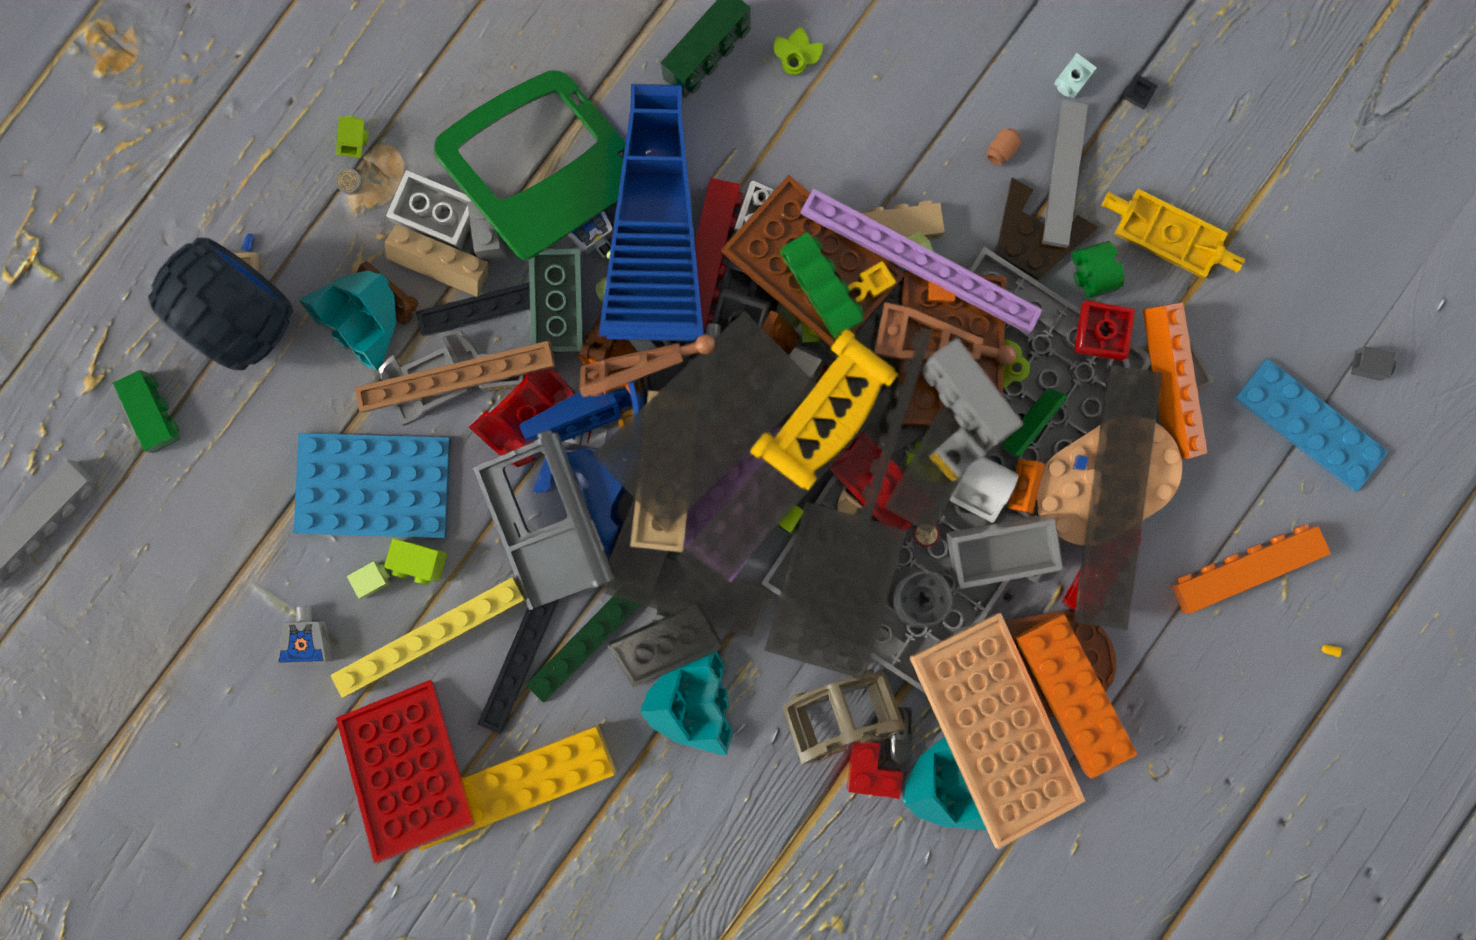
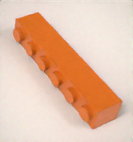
[1142,302,1207,459]
[1171,523,1331,614]

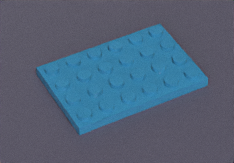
[294,433,451,538]

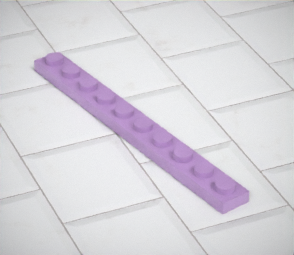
[800,188,1042,334]

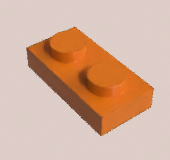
[1006,459,1045,514]

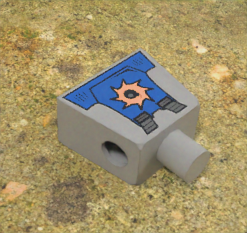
[277,606,332,664]

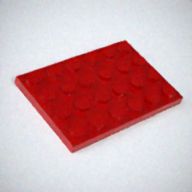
[336,680,475,864]

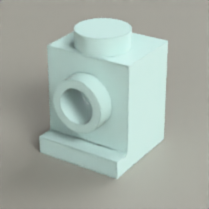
[1054,53,1096,99]

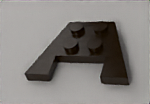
[995,177,1098,280]

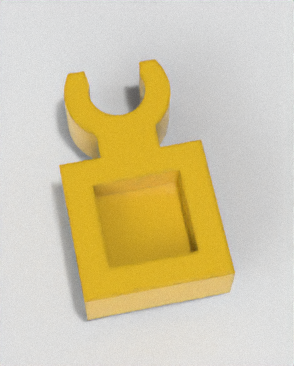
[848,261,896,303]

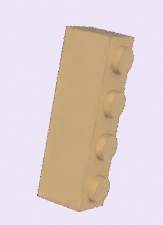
[855,200,945,239]
[384,224,488,297]

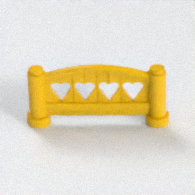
[750,329,898,490]

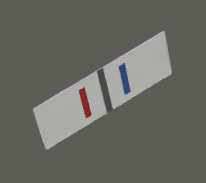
[564,427,608,450]

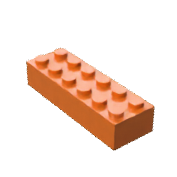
[1013,614,1138,779]

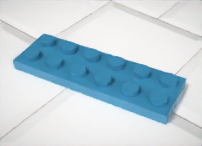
[1234,358,1388,492]

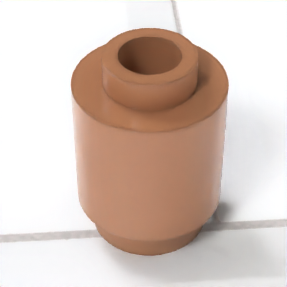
[986,128,1022,167]

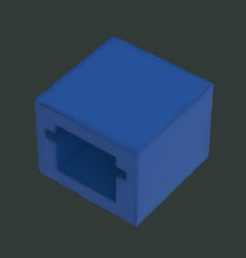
[1073,455,1088,471]

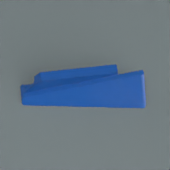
[520,387,632,442]

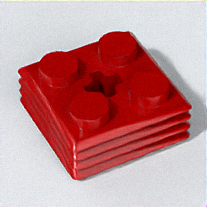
[1074,301,1135,361]

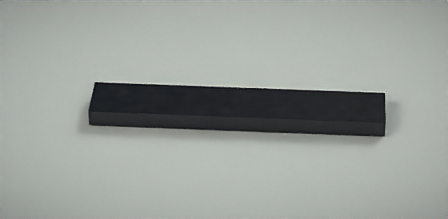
[416,282,530,337]
[477,599,560,734]

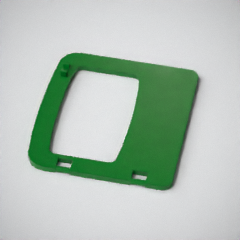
[434,70,625,260]

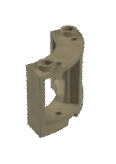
[782,669,906,764]

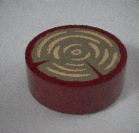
[913,521,939,547]

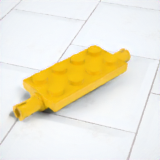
[1101,189,1245,279]

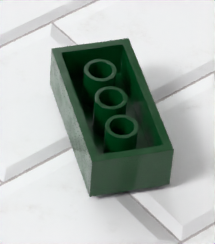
[660,0,751,98]

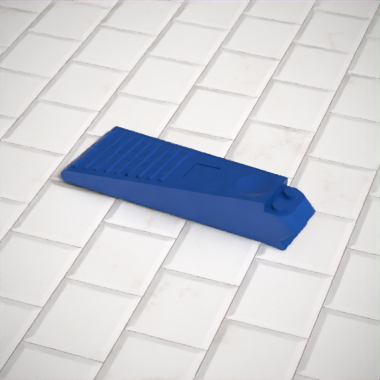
[599,84,703,341]

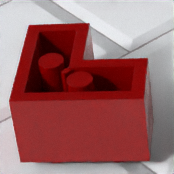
[846,740,903,799]

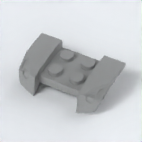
[379,331,493,426]

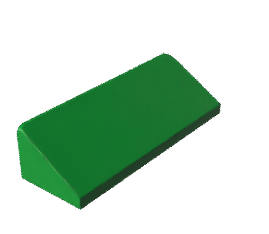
[1001,389,1068,458]

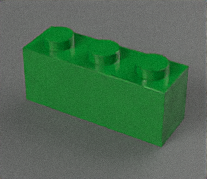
[112,370,180,453]

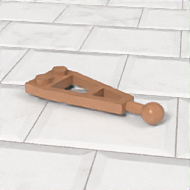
[874,303,1016,366]
[580,334,716,397]

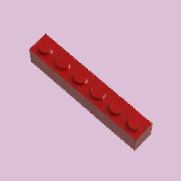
[694,177,743,334]

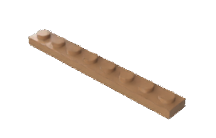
[355,341,556,413]

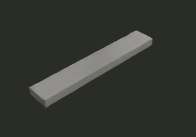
[1042,100,1088,248]

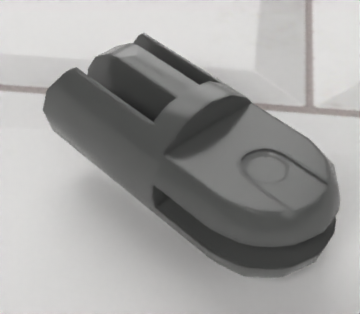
[885,707,912,764]

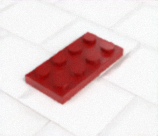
[825,430,934,539]

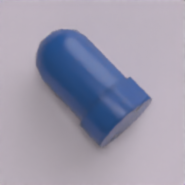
[241,233,255,252]

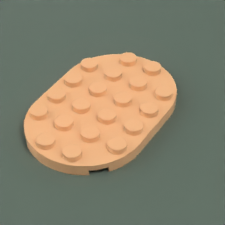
[1035,416,1182,546]

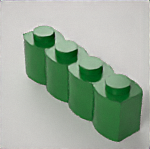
[780,232,864,339]

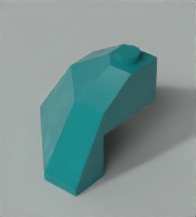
[299,270,396,371]
[640,646,733,755]
[903,736,988,831]

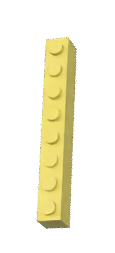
[330,577,525,698]

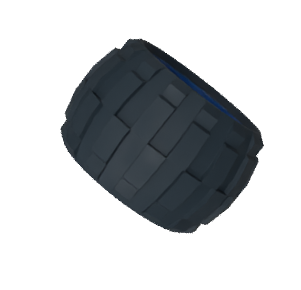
[148,237,293,370]

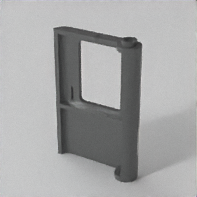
[473,430,615,610]

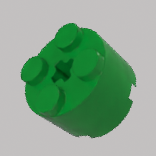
[1072,241,1124,299]

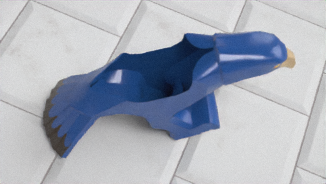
[533,374,652,558]

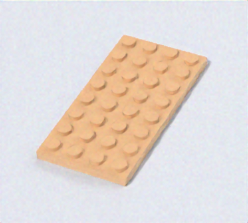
[910,613,1085,849]

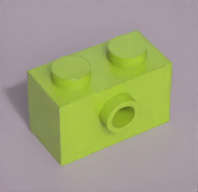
[384,538,448,585]

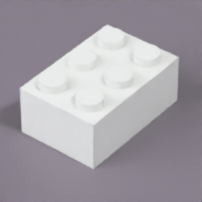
[386,170,471,251]

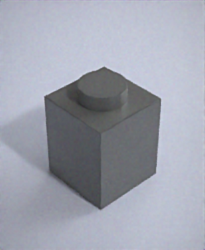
[1351,346,1396,381]

